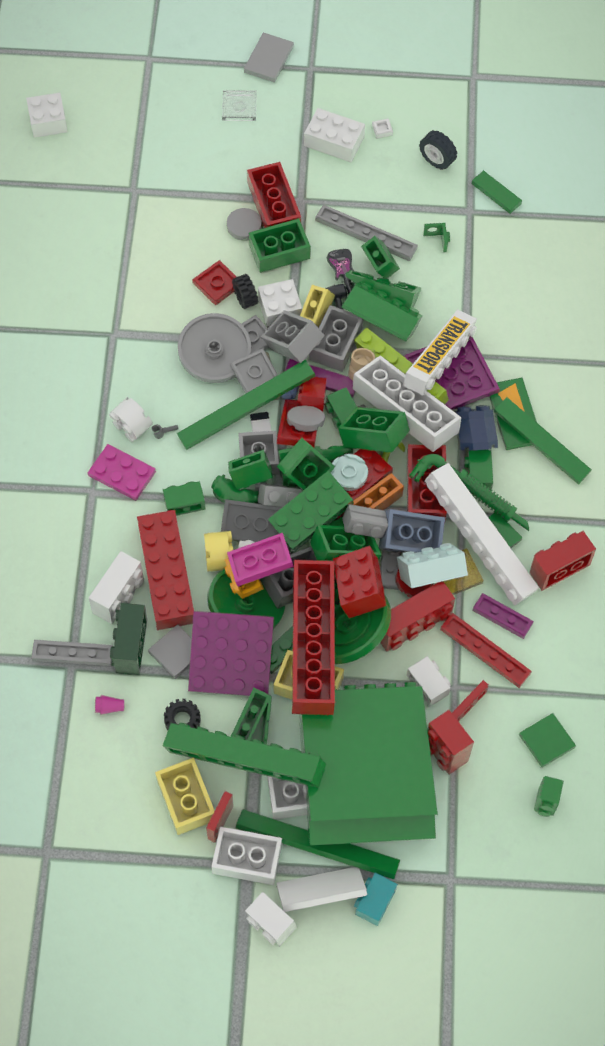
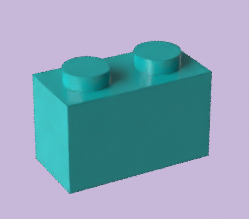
[354,873,398,926]

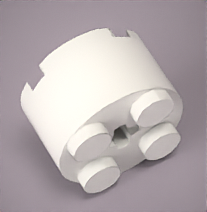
[109,397,153,442]

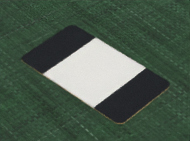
[250,412,271,432]

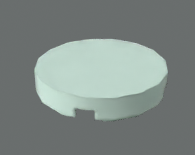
[331,454,368,491]

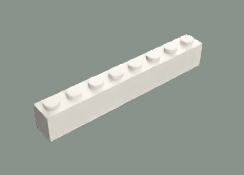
[425,463,539,606]

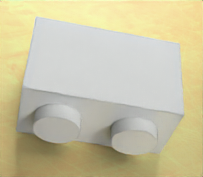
[407,656,451,707]

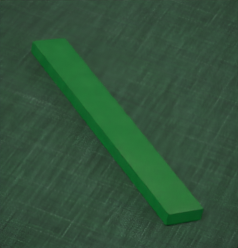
[177,359,315,450]
[235,809,400,879]

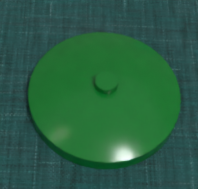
[207,569,285,629]

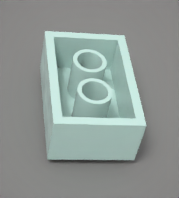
[397,543,468,588]

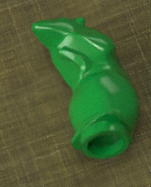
[211,474,259,504]

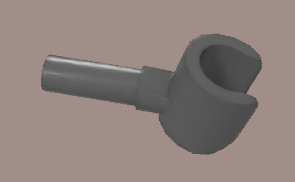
[151,424,179,439]

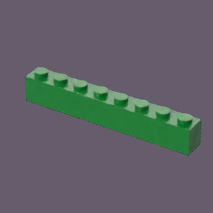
[162,723,326,788]

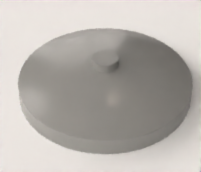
[178,313,251,383]

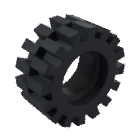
[232,274,259,309]
[164,698,201,730]

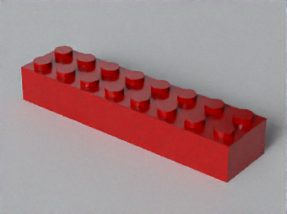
[292,560,335,715]

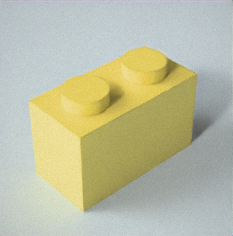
[300,285,335,328]

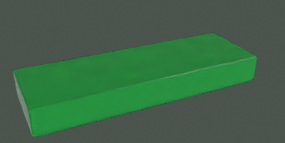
[471,170,522,214]

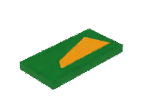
[489,377,537,450]

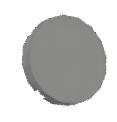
[227,208,262,240]
[287,406,325,432]

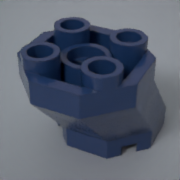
[454,405,498,450]

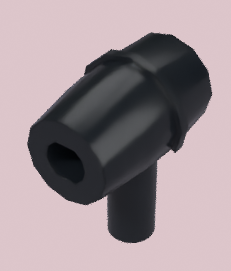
[325,284,347,310]

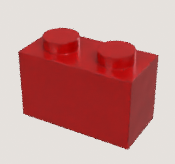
[297,377,327,412]

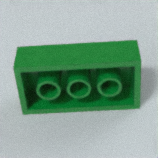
[268,471,354,552]

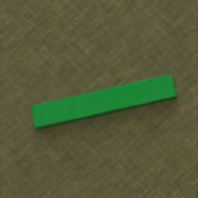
[494,397,592,485]

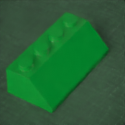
[341,282,422,342]

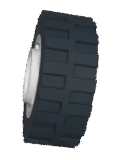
[419,130,458,170]

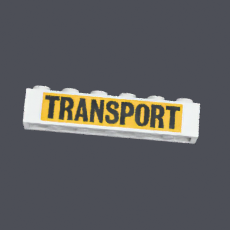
[403,309,477,395]

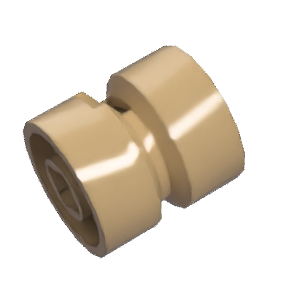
[348,348,375,381]

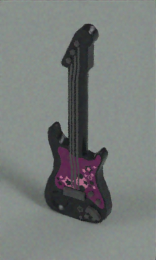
[326,249,354,295]

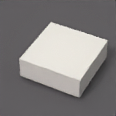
[372,118,393,139]

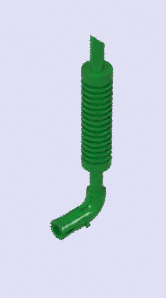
[408,454,529,531]

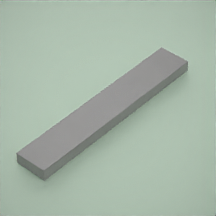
[315,204,418,261]

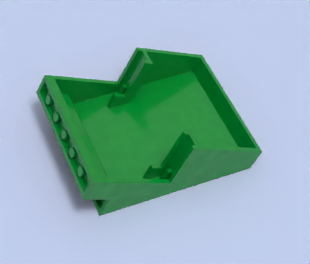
[299,682,438,845]

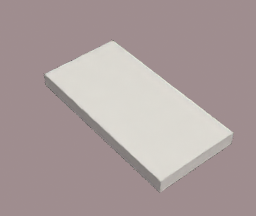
[277,867,367,912]

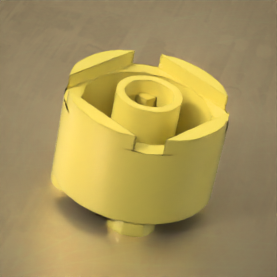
[204,531,233,572]

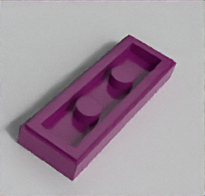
[472,593,534,639]

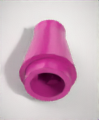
[95,695,124,715]

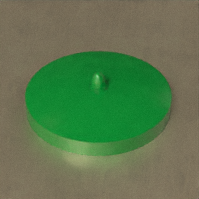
[334,580,391,664]

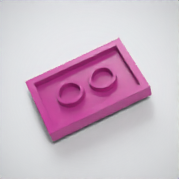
[87,444,156,501]
[227,533,294,586]

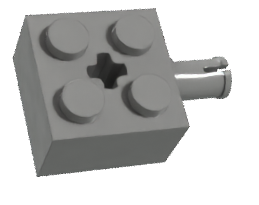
[239,431,279,491]

